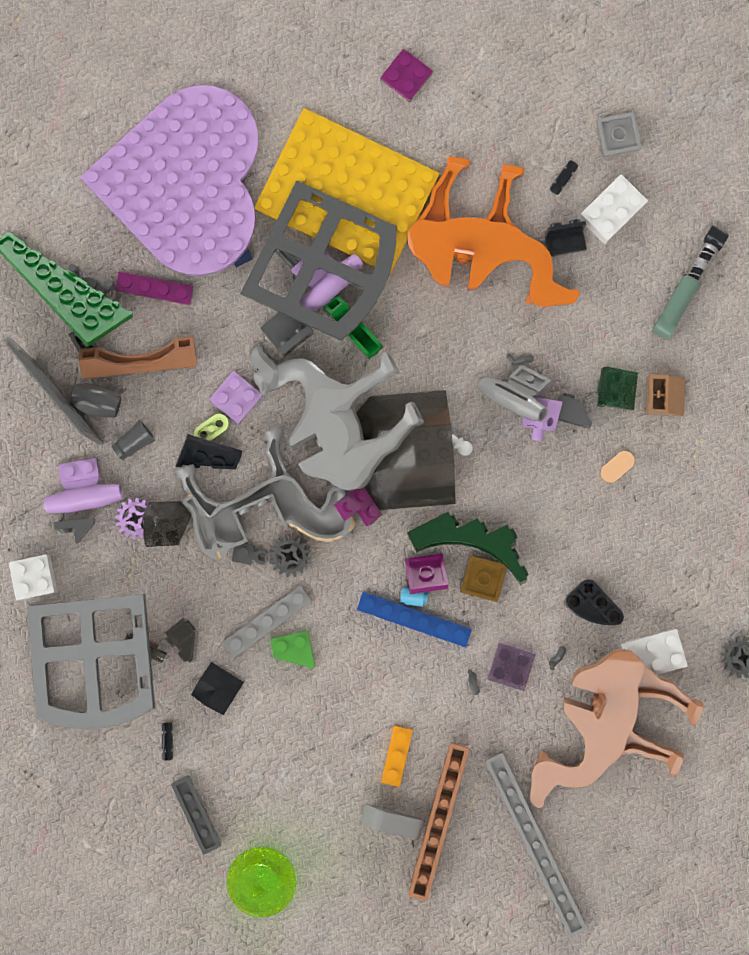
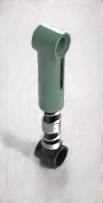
[652,225,729,340]

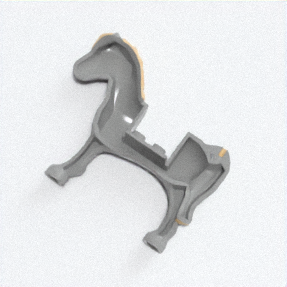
[176,426,356,560]

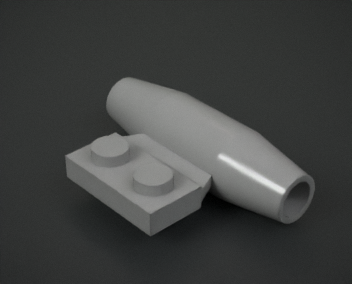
[478,365,552,422]

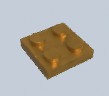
[460,555,507,603]

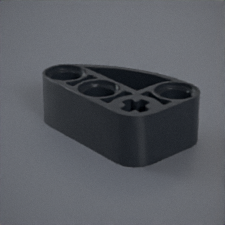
[564,579,624,625]

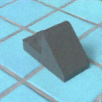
[54,518,96,544]

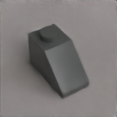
[557,393,592,429]

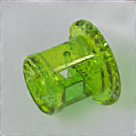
[226,847,296,918]

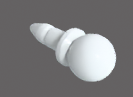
[441,429,473,456]

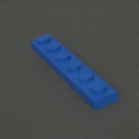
[357,592,472,648]

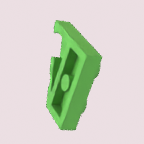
[270,631,315,668]

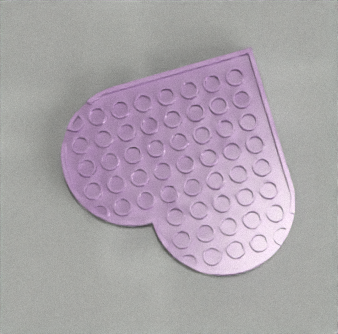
[80,85,259,276]

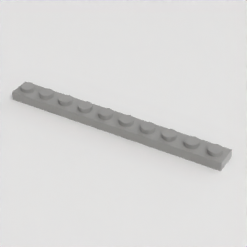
[484,752,588,938]

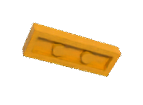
[381,725,413,787]

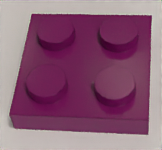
[380,49,433,102]
[405,553,449,594]

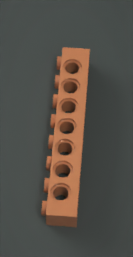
[408,742,469,901]

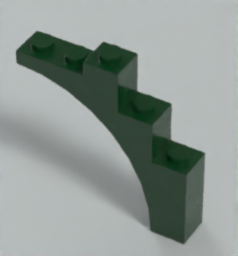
[407,512,529,585]

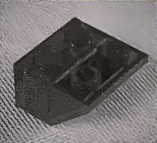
[142,501,191,547]
[165,618,199,663]

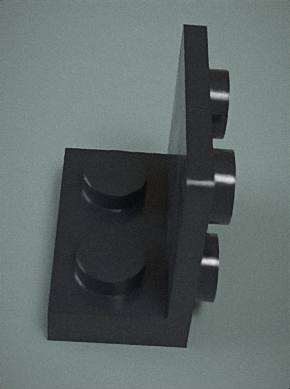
[545,219,587,257]

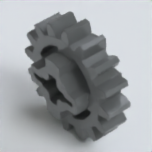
[269,536,311,578]
[720,637,749,678]

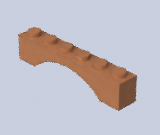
[79,336,197,379]

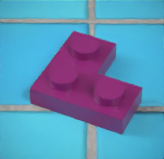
[334,487,382,527]

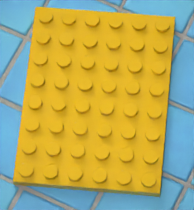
[254,108,440,275]

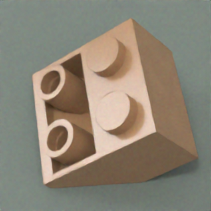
[646,375,685,416]

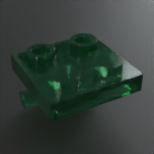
[597,367,638,411]

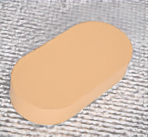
[600,451,634,483]

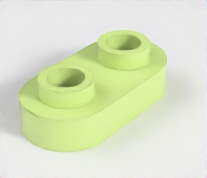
[194,414,229,441]

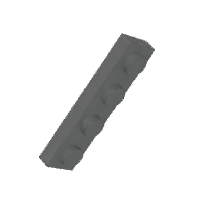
[171,775,221,855]

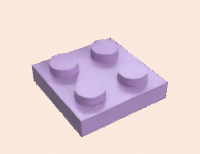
[209,371,263,425]

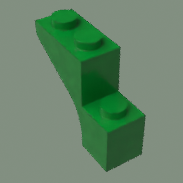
[323,295,384,359]

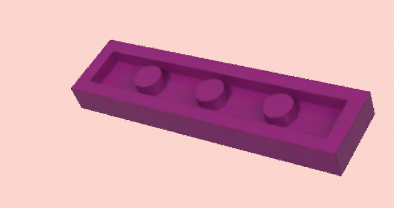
[115,272,194,306]

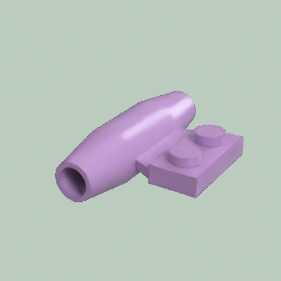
[291,251,364,312]
[44,458,123,513]

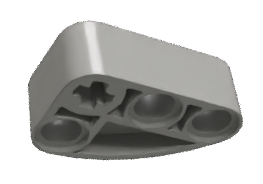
[360,804,424,840]

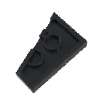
[175,434,242,470]

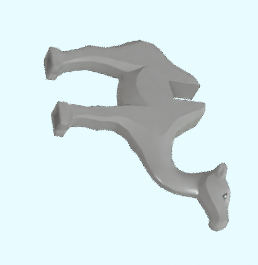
[250,344,424,491]

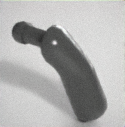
[506,354,533,365]
[549,646,566,671]
[468,670,480,695]

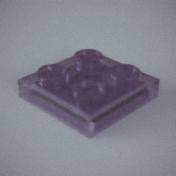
[487,643,536,691]

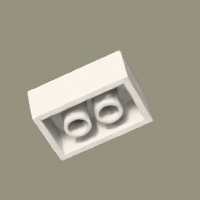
[578,174,648,245]
[618,629,688,675]

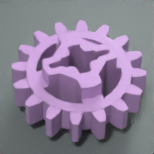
[115,498,157,540]

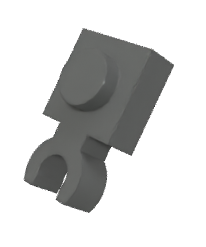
[232,544,267,565]

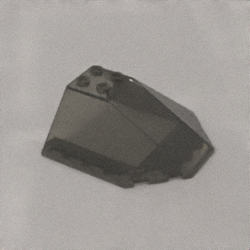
[356,390,456,510]

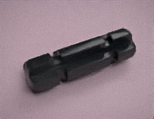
[550,160,578,195]
[162,722,173,761]

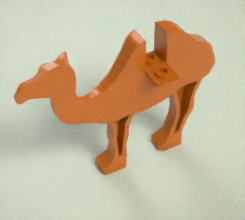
[407,156,580,307]

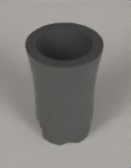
[111,419,156,461]

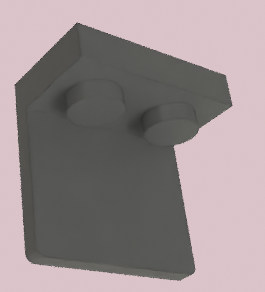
[261,313,314,357]

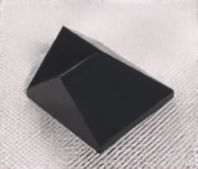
[191,662,244,715]

